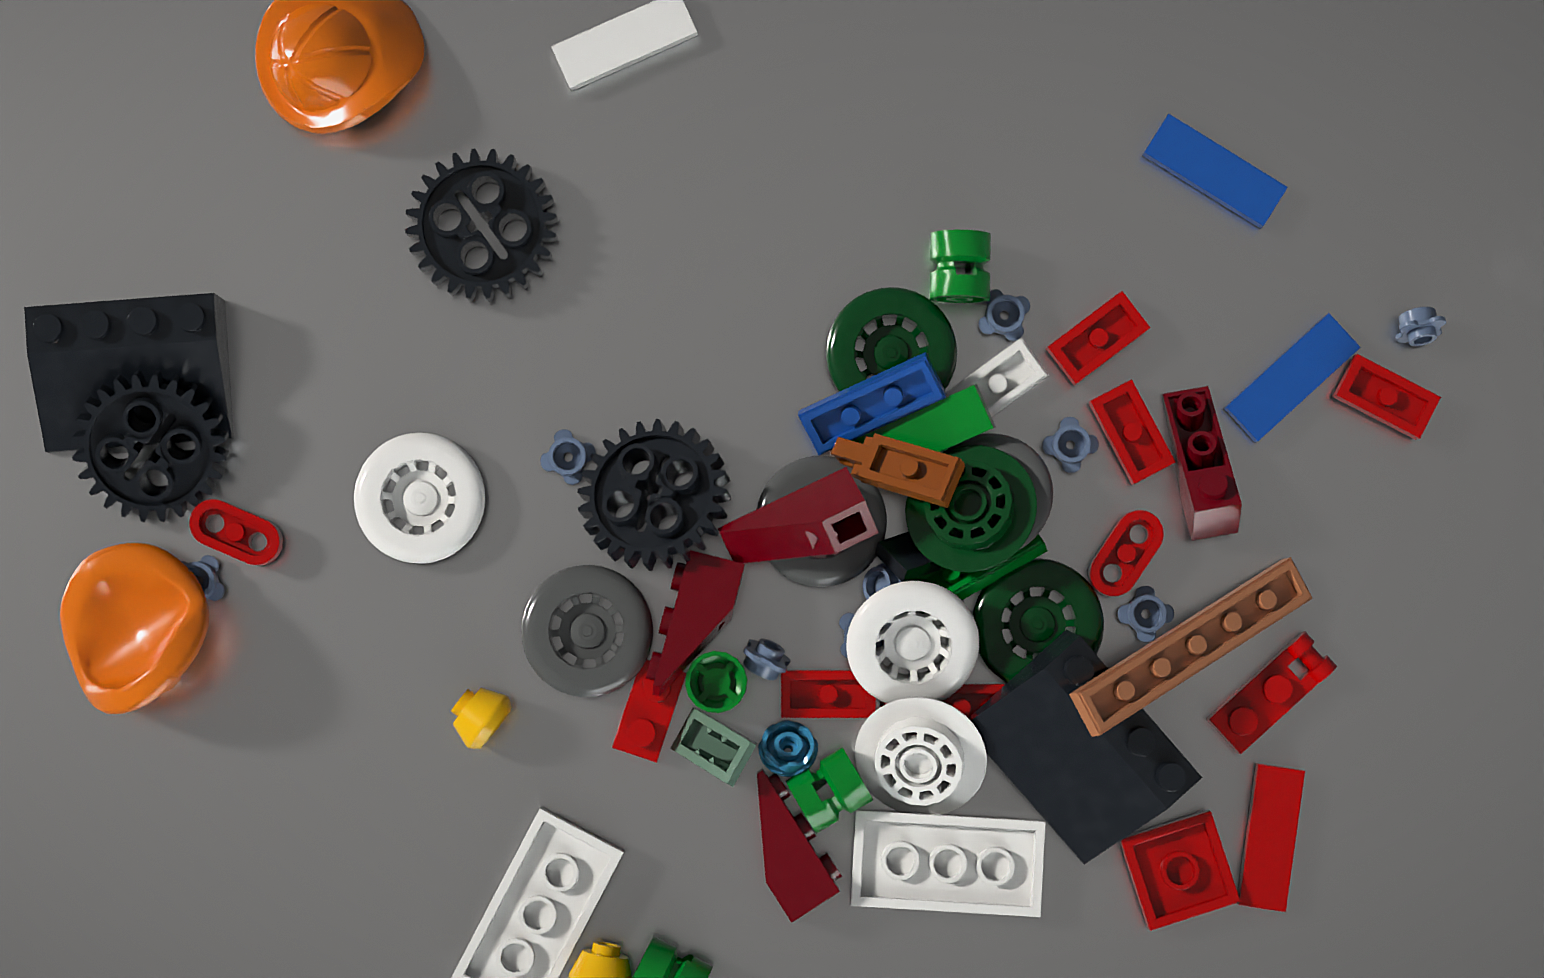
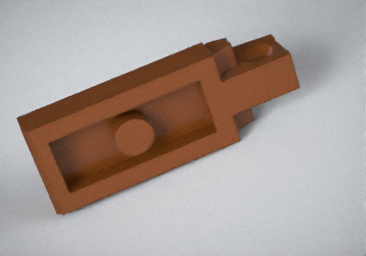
[831,433,965,508]

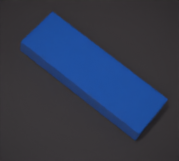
[1142,114,1288,229]
[1223,313,1361,443]
[798,352,946,455]

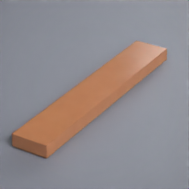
[1069,557,1313,737]

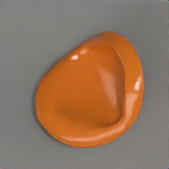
[255,0,424,134]
[60,543,209,714]

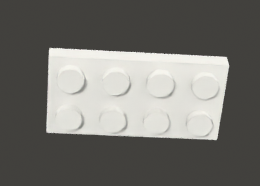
[451,807,625,978]
[850,809,1046,917]

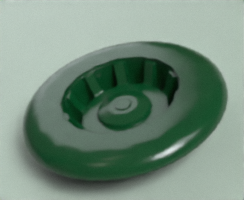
[826,287,957,392]
[905,445,1037,572]
[973,558,1104,683]

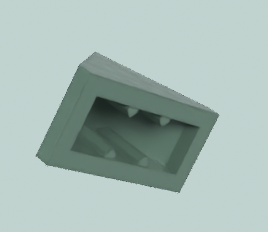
[670,707,757,787]

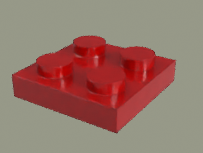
[1119,810,1241,931]

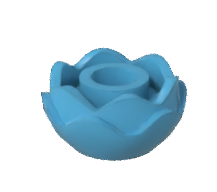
[758,720,818,777]

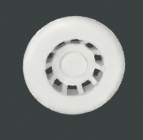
[354,432,485,564]
[846,581,979,703]
[855,697,987,814]

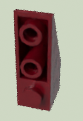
[1162,386,1242,541]
[717,467,879,563]
[646,550,745,696]
[757,768,842,923]

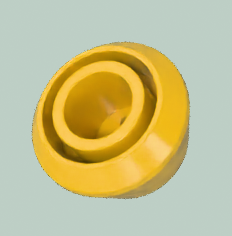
[451,687,512,749]
[568,941,632,978]

